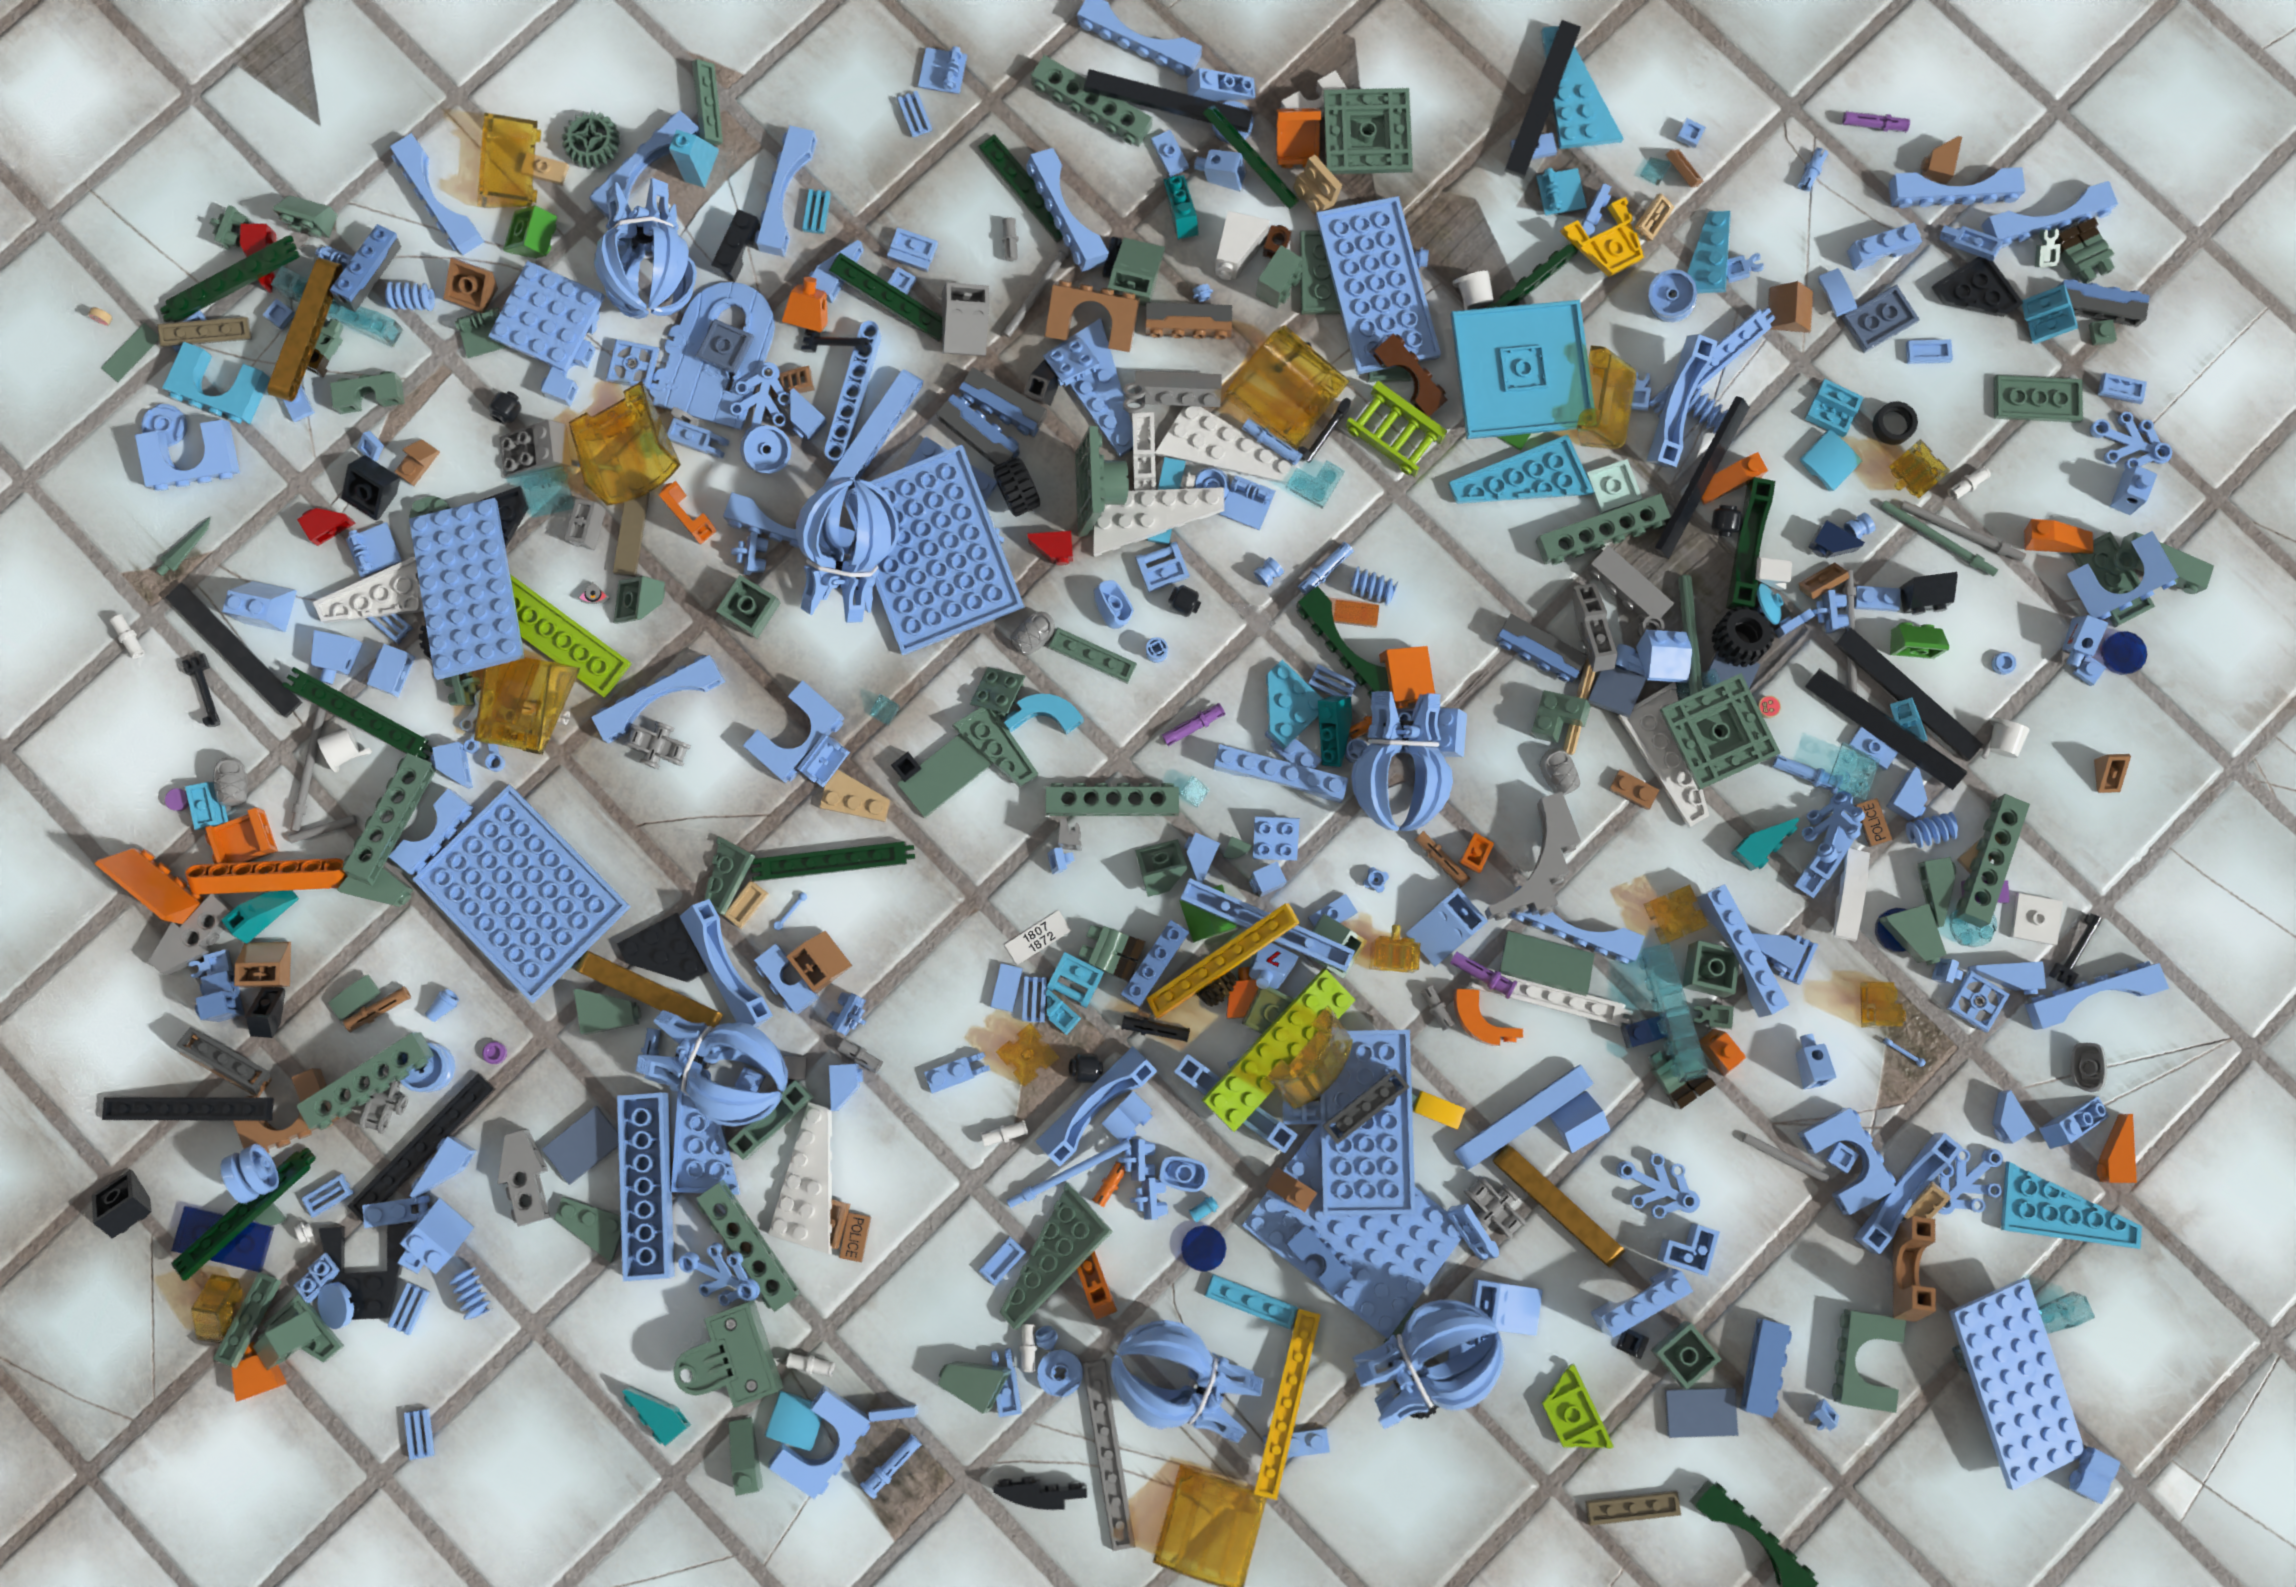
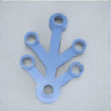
[730,362,790,433]
[2090,412,2172,470]
[460,688,522,772]
[1802,791,1865,863]
[1938,1149,2003,1214]
[1616,1153,1700,1219]
[679,1242,760,1306]

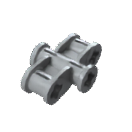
[623,721,691,769]
[359,1066,408,1134]
[1464,1175,1526,1239]

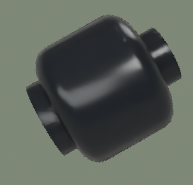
[488,391,522,425]
[1711,505,1742,537]
[1168,585,1201,617]
[1069,1053,1103,1083]

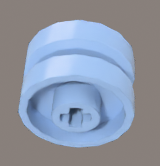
[1648,269,1697,323]
[740,425,792,474]
[400,1042,456,1092]
[220,1144,279,1204]

